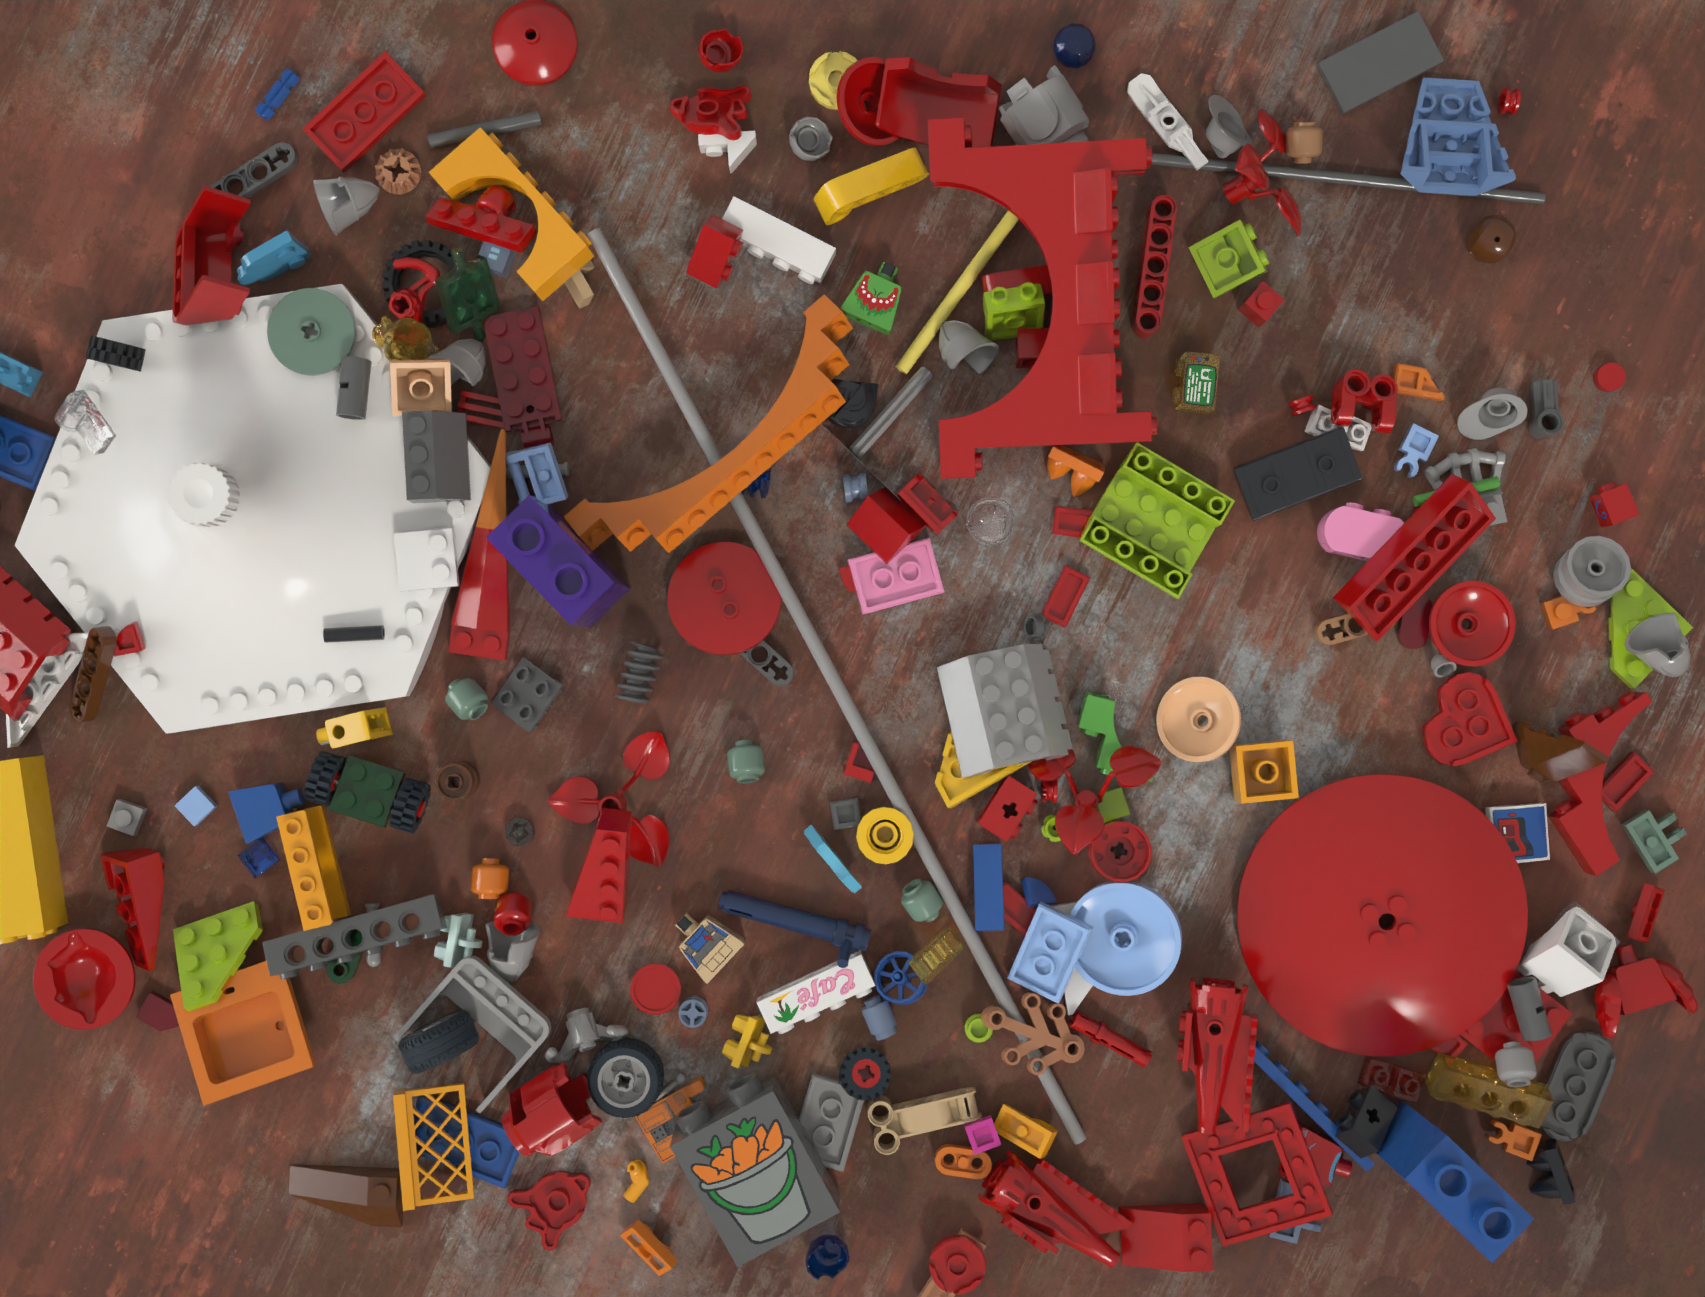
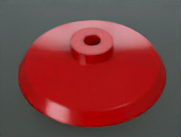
[630,964,681,1015]

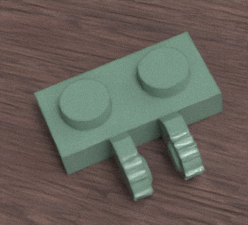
[1621,810,1686,874]

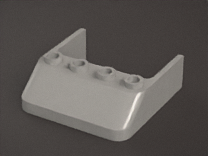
[393,956,551,1113]

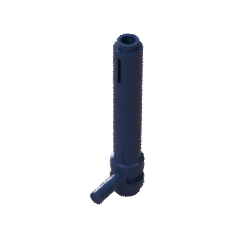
[718,890,872,968]

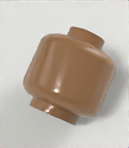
[1285,122,1323,164]

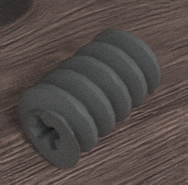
[614,641,664,704]

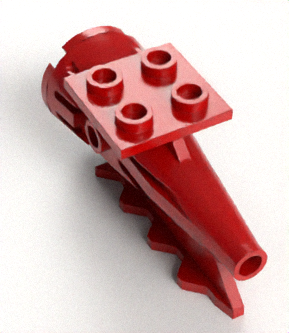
[1177,977,1258,1134]
[978,1151,1132,1268]

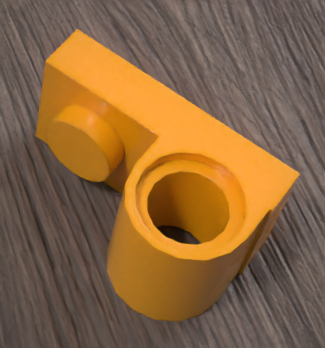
[994,1104,1058,1159]

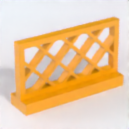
[393,1082,474,1211]

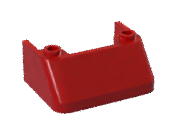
[172,185,251,326]

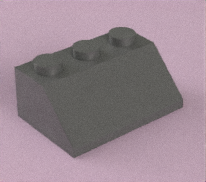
[402,410,471,503]

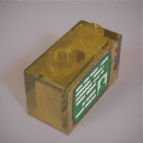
[1172,351,1220,415]

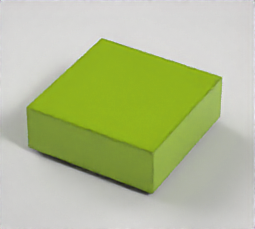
[1096,787,1130,823]

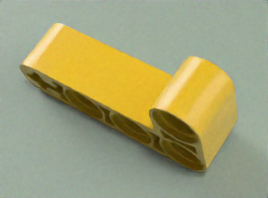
[813,147,929,225]

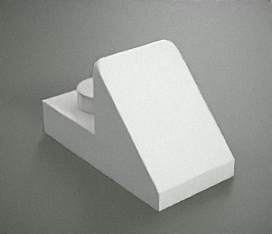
[698,131,757,173]

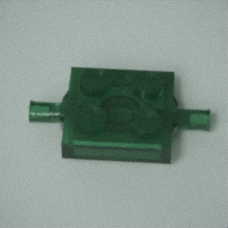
[435,247,500,341]

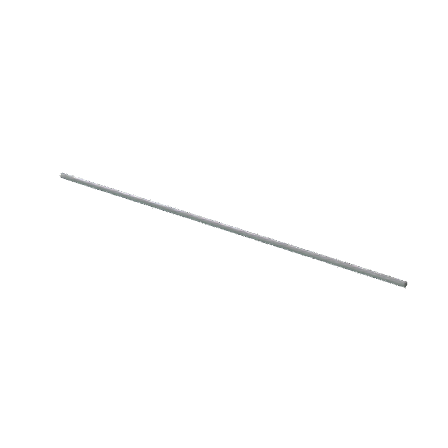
[587,228,1087,1144]

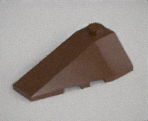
[1512,722,1610,783]
[289,1164,403,1227]

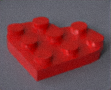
[1422,672,1518,766]

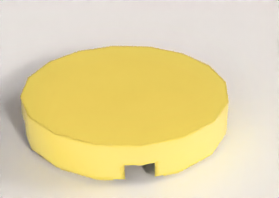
[809,51,858,110]

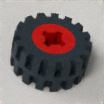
[839,1048,892,1100]

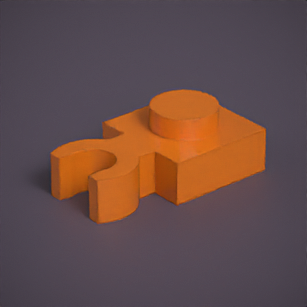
[1540,596,1596,630]
[1485,1119,1542,1161]

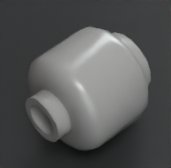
[1495,1042,1537,1087]

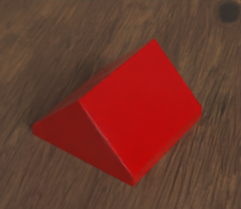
[847,487,927,564]

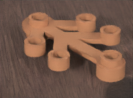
[981,992,1085,1075]

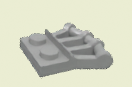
[1423,448,1507,526]

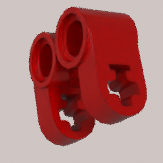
[1331,369,1398,434]

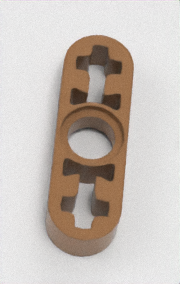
[1314,613,1396,645]

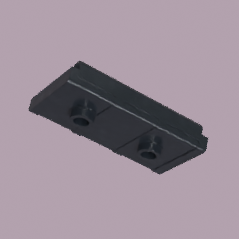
[1233,426,1363,521]

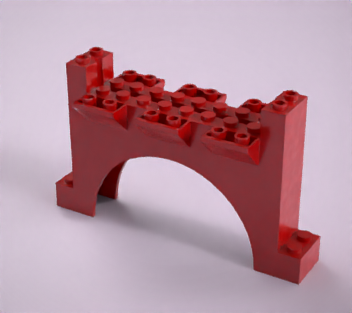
[928,118,1157,479]

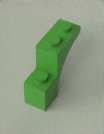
[1076,690,1154,782]

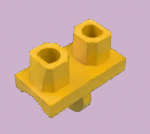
[722,1014,773,1069]

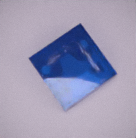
[237,838,280,878]

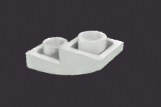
[1305,405,1371,451]

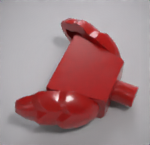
[1593,944,1698,1039]

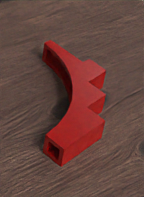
[1548,690,1652,876]

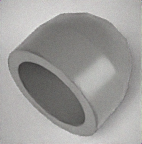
[1431,654,1457,678]

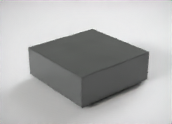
[830,797,861,830]

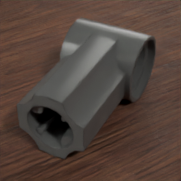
[1528,380,1564,439]

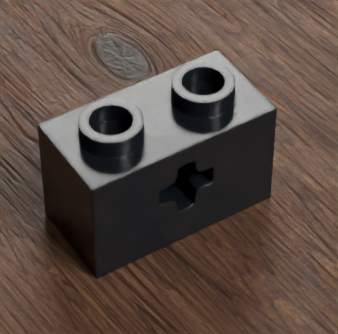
[1335,1085,1398,1158]

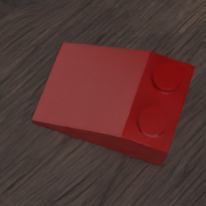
[1119,1203,1213,1272]

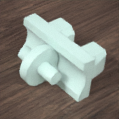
[434,913,483,968]

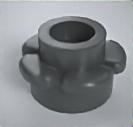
[1023,613,1049,641]

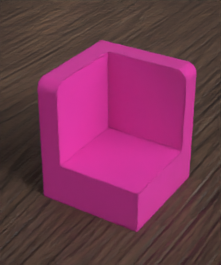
[964,1115,1001,1155]

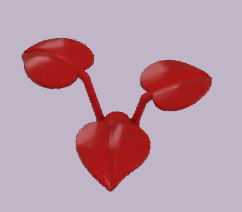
[1223,108,1301,237]
[548,731,671,867]
[1027,746,1161,855]

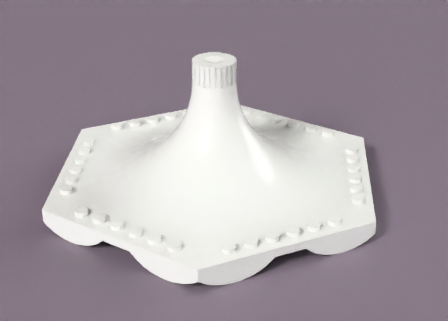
[15,284,491,734]

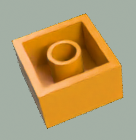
[1229,739,1299,804]

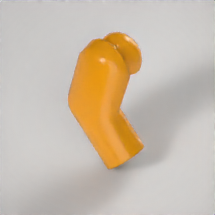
[623,1160,650,1203]

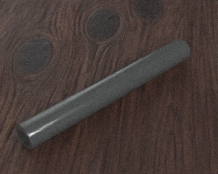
[428,110,543,148]

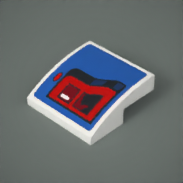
[1485,803,1550,863]

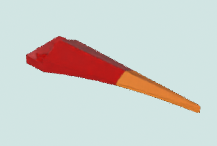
[448,428,510,660]

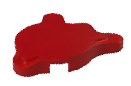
[670,86,752,140]
[507,1171,591,1251]

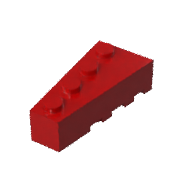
[565,808,632,923]

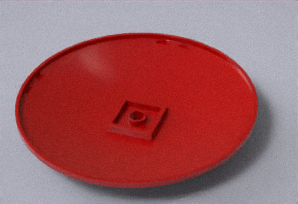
[1236,774,1528,1056]

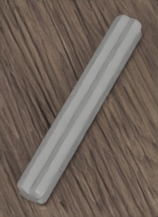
[850,366,933,458]

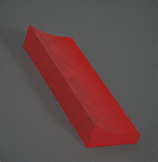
[1333,474,1496,641]

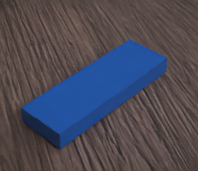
[973,844,1005,931]

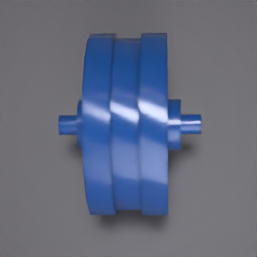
[874,951,929,1005]

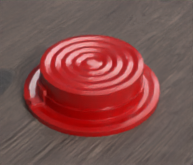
[33,929,136,1030]

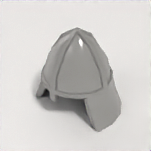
[313,176,380,236]
[939,320,999,375]
[425,339,486,386]
[1624,613,1691,678]
[486,921,540,984]

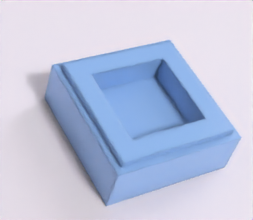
[175,785,218,826]

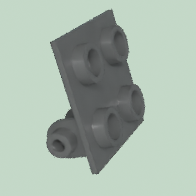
[491,657,564,733]

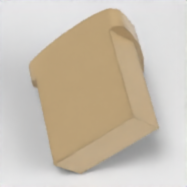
[564,260,594,309]

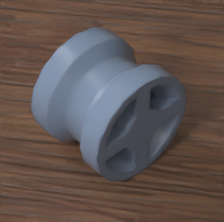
[843,472,868,503]
[678,995,708,1028]

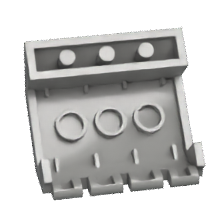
[936,644,1073,779]

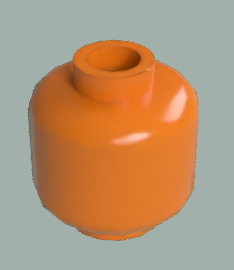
[471,858,509,899]

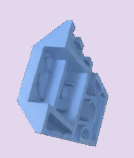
[1400,77,1516,196]

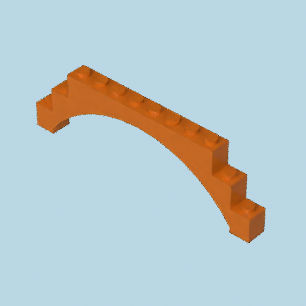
[564,294,853,553]

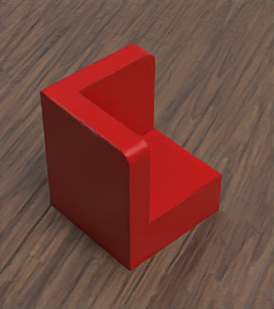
[843,740,880,783]

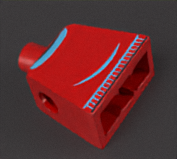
[1278,1122,1352,1186]

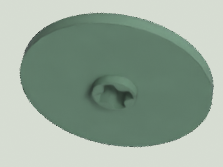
[267,288,356,376]

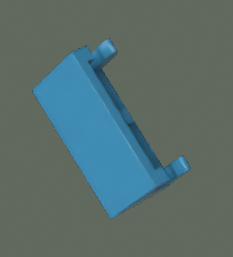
[0,352,43,397]

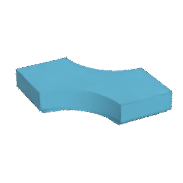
[804,825,862,893]

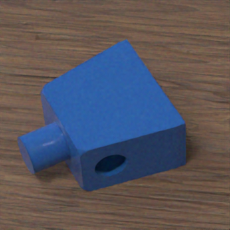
[228,782,305,844]

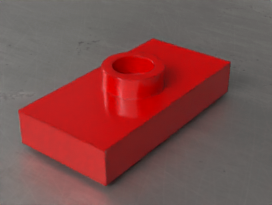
[1627,883,1665,943]

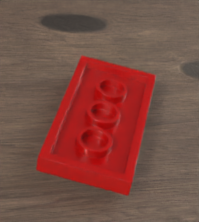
[302,51,427,173]

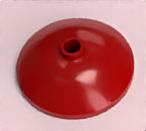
[492,0,578,86]
[837,57,899,146]
[1429,581,1516,666]

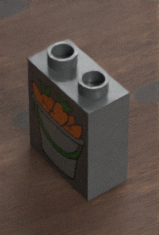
[670,1073,840,1267]

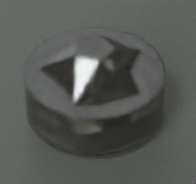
[505,817,535,846]

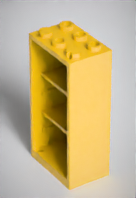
[0,755,69,944]

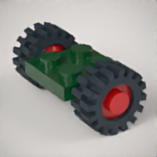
[304,750,431,834]

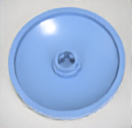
[1070,881,1182,996]

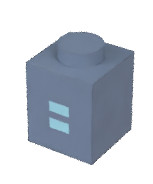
[475,241,517,279]

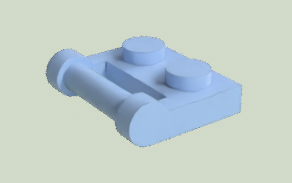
[506,443,568,505]

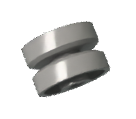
[1553,536,1631,607]

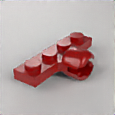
[425,185,537,253]

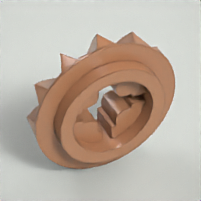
[375,148,421,195]

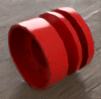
[1087,820,1152,882]

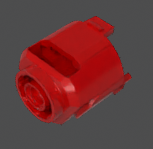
[502,1063,602,1157]

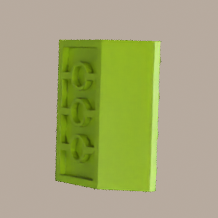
[1079,442,1235,599]

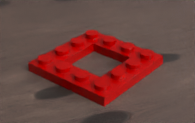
[1181,1101,1333,1247]

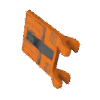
[635,1076,706,1164]

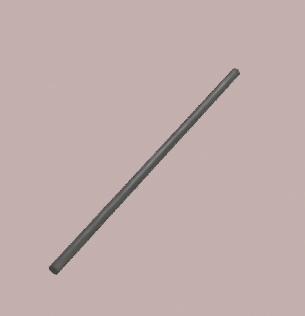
[1151,153,1546,204]

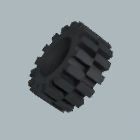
[86,335,146,372]

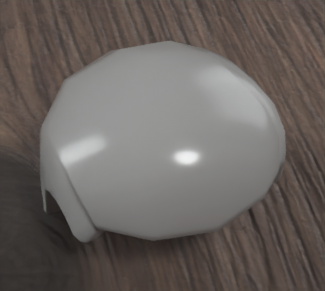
[789,117,833,161]

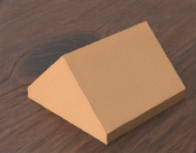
[390,360,452,416]

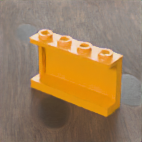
[276,805,351,931]

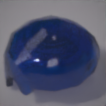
[1053,23,1096,69]
[805,1234,850,1280]

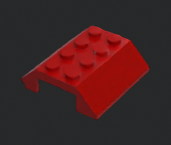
[0,566,71,721]

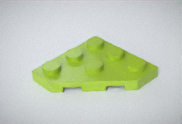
[1608,569,1693,689]
[173,901,263,1012]

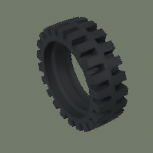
[382,240,471,328]

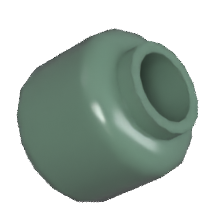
[445,678,488,720]
[727,740,765,783]
[901,879,943,922]

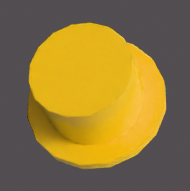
[856,807,914,864]

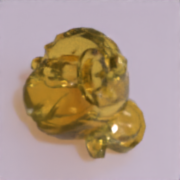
[372,316,439,361]

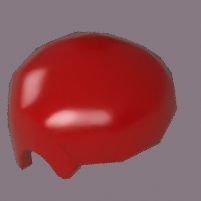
[698,28,744,73]

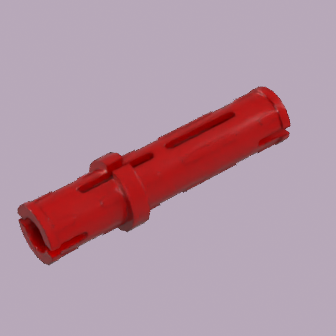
[1069,1010,1152,1068]

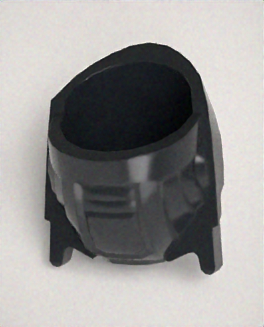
[827,378,879,429]

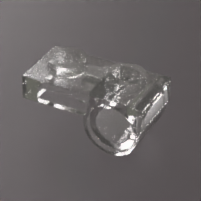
[55,390,116,455]

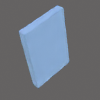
[1007,902,1093,1004]

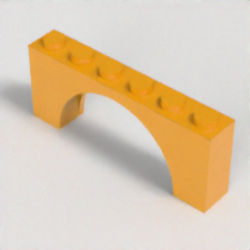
[429,127,594,301]

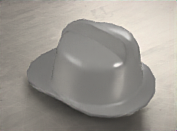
[1206,95,1252,158]
[1457,387,1528,440]

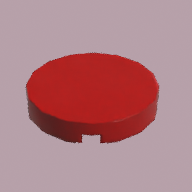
[929,1234,986,1295]

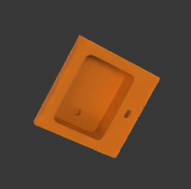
[170,961,317,1106]

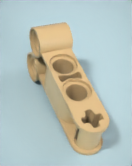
[867,1087,982,1155]

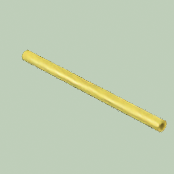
[895,211,1019,375]

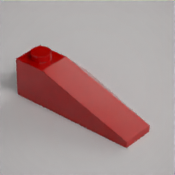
[100,848,165,971]

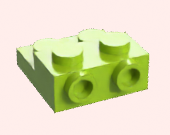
[1188,220,1270,298]
[983,282,1045,341]

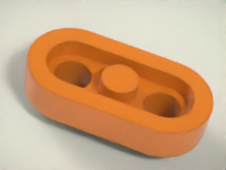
[935,1144,992,1179]

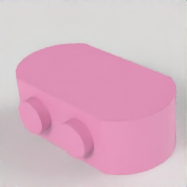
[1317,503,1404,561]

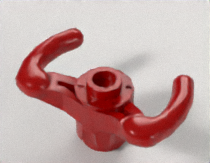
[380,257,441,344]

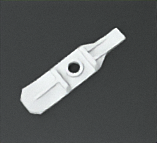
[1127,73,1208,171]

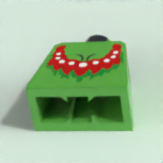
[840,262,902,336]

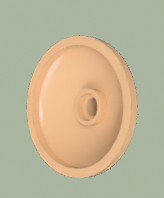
[1156,677,1241,763]

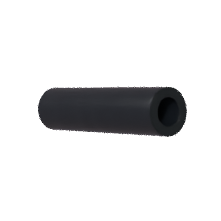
[323,625,385,643]

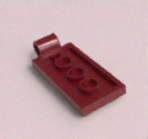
[482,306,563,449]

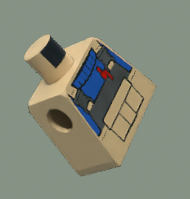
[675,913,746,984]

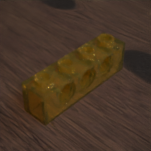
[1425,1052,1554,1129]

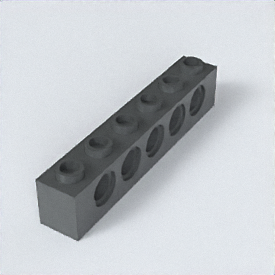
[262,894,447,980]

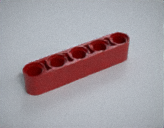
[1131,195,1177,338]

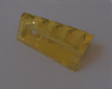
[908,927,964,985]

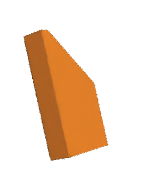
[1392,363,1445,401]

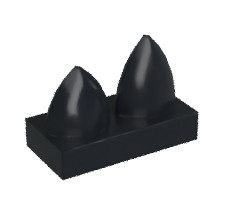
[1526,1138,1575,1205]

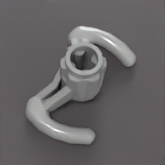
[545,1008,629,1063]

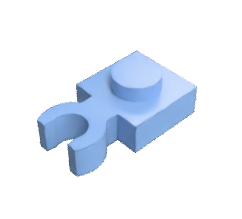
[1394,423,1439,478]

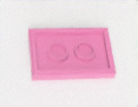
[847,538,944,615]

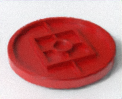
[667,542,782,656]

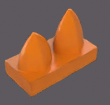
[1047,445,1105,497]

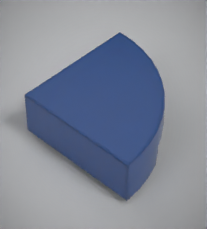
[1021,877,1056,908]

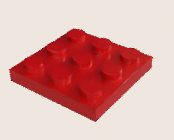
[1460,971,1573,1063]

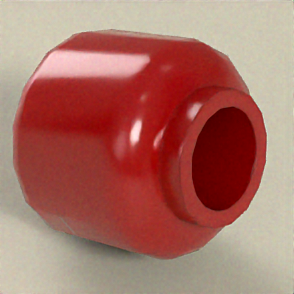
[494,892,532,936]

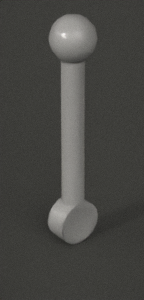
[640,1073,686,1115]

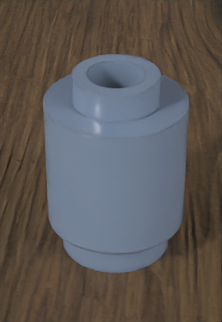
[861,995,897,1040]

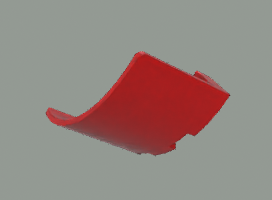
[876,57,1002,148]

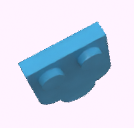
[237,230,312,285]

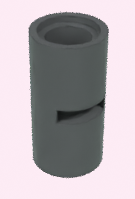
[336,356,372,420]
[1507,977,1552,1041]

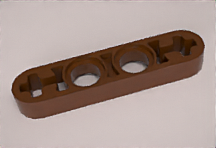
[70,626,117,723]

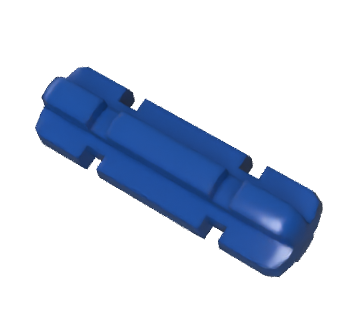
[255,68,300,121]

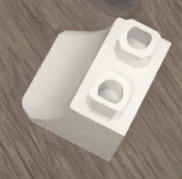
[1517,907,1616,997]

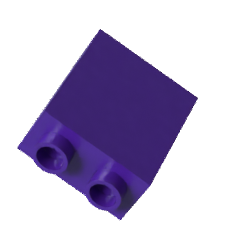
[486,495,631,628]

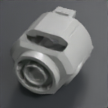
[999,65,1089,145]

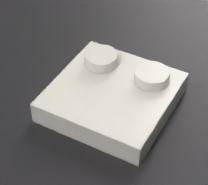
[393,528,459,592]

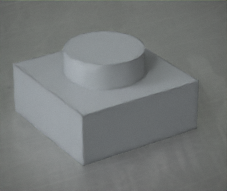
[107,799,147,836]

